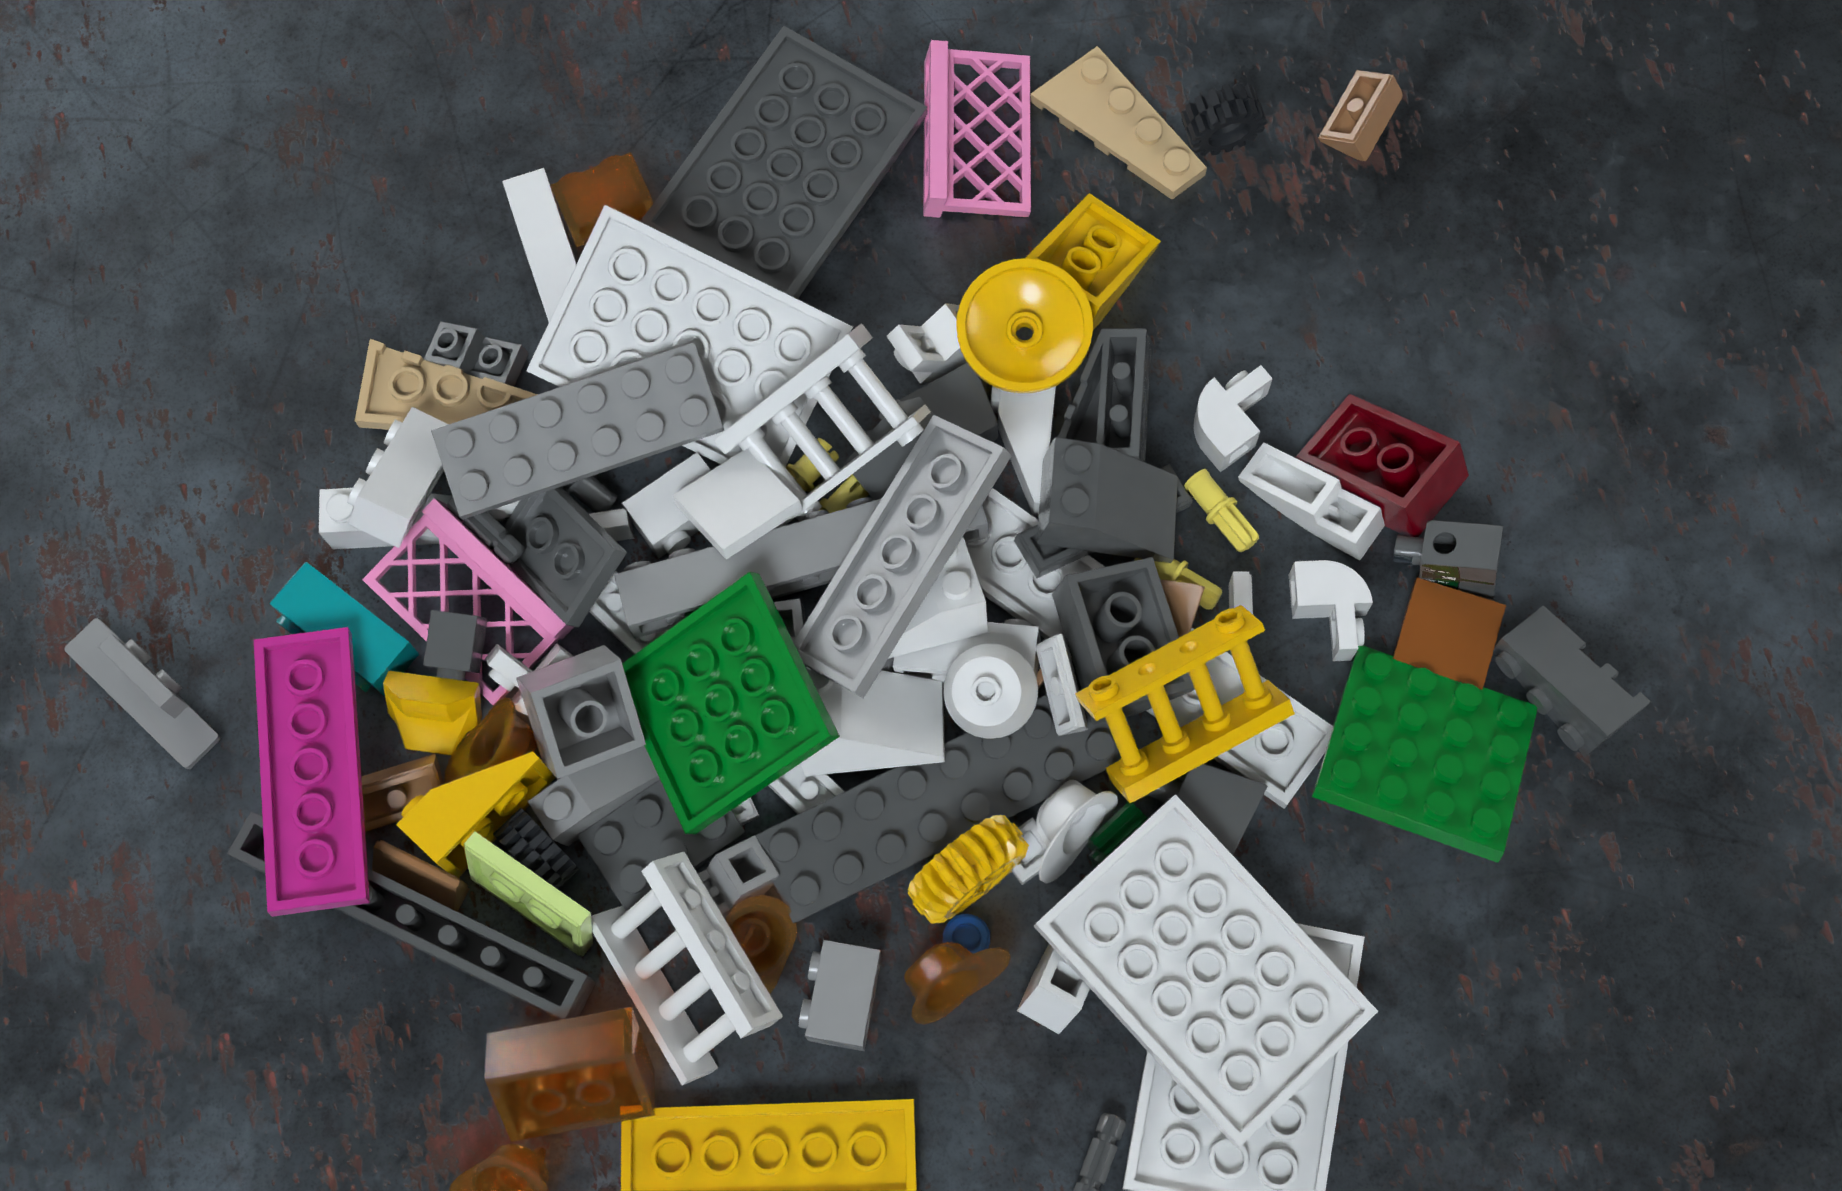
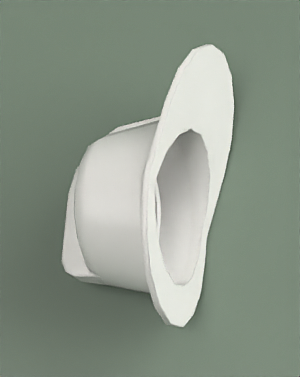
[1036,780,1118,884]

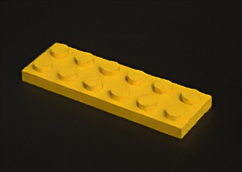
[621,1099,917,1191]

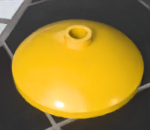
[956,258,1093,393]

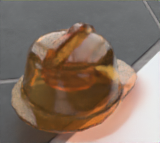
[444,697,537,784]
[724,895,797,994]
[904,942,1011,1025]
[449,1143,549,1191]

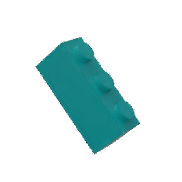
[269,562,419,696]

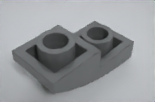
[424,321,529,386]

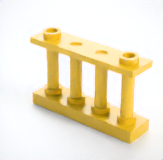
[1075,605,1295,803]

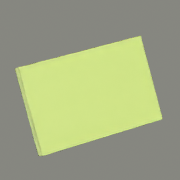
[464,831,593,956]

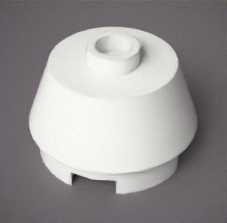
[944,644,1038,739]

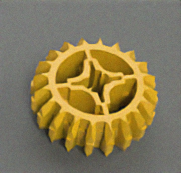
[907,815,1029,924]

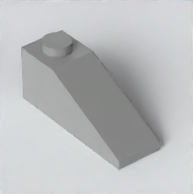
[527,746,660,846]

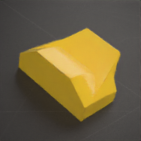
[383,671,482,755]

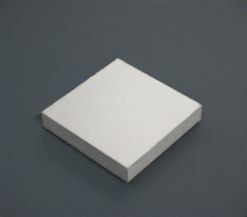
[673,449,802,560]

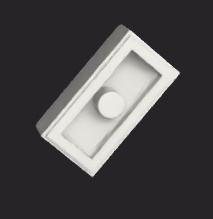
[1035,634,1089,736]

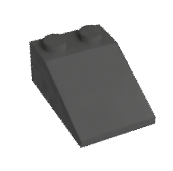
[1037,437,1178,563]

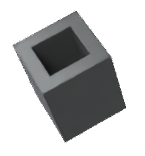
[423,610,488,680]

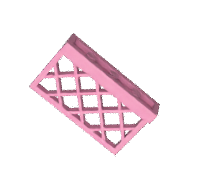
[923,40,1031,218]
[362,498,574,706]

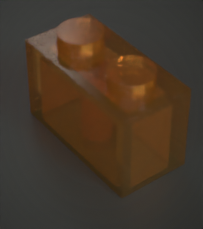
[550,152,653,247]

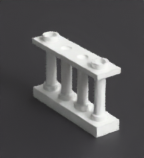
[713,323,931,525]
[591,852,783,1085]

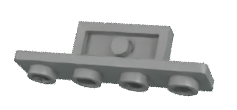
[65,618,220,769]

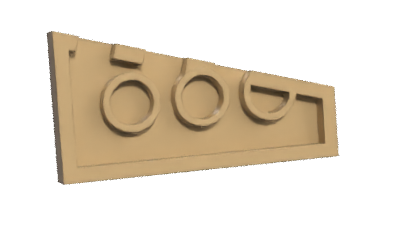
[1030,46,1207,199]
[355,339,538,430]

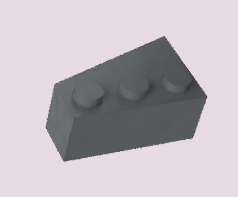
[1058,329,1152,462]
[1493,606,1651,757]

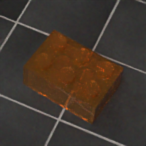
[485,1007,655,1142]

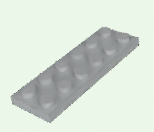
[431,342,725,520]
[794,415,1012,699]

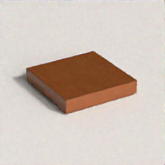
[1392,577,1506,690]

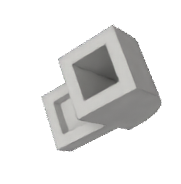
[698,835,779,920]

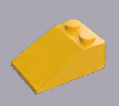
[1026,193,1161,330]
[396,751,555,878]

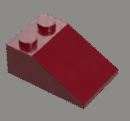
[1296,394,1469,537]

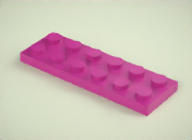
[254,627,370,917]

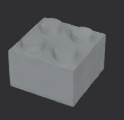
[516,645,646,779]

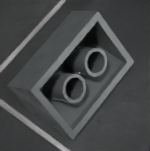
[1052,557,1195,725]

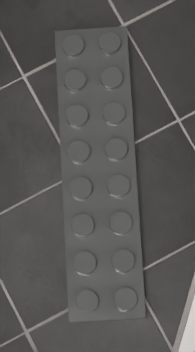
[755,679,1121,925]

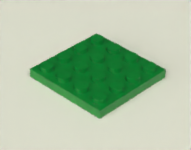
[622,572,840,834]
[1312,646,1538,863]

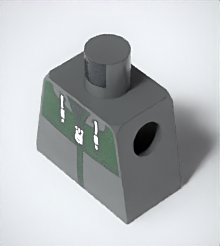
[1393,520,1503,598]

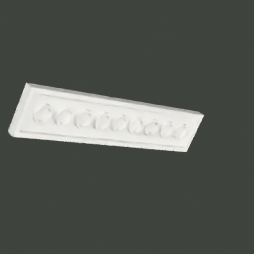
[966,488,1333,809]

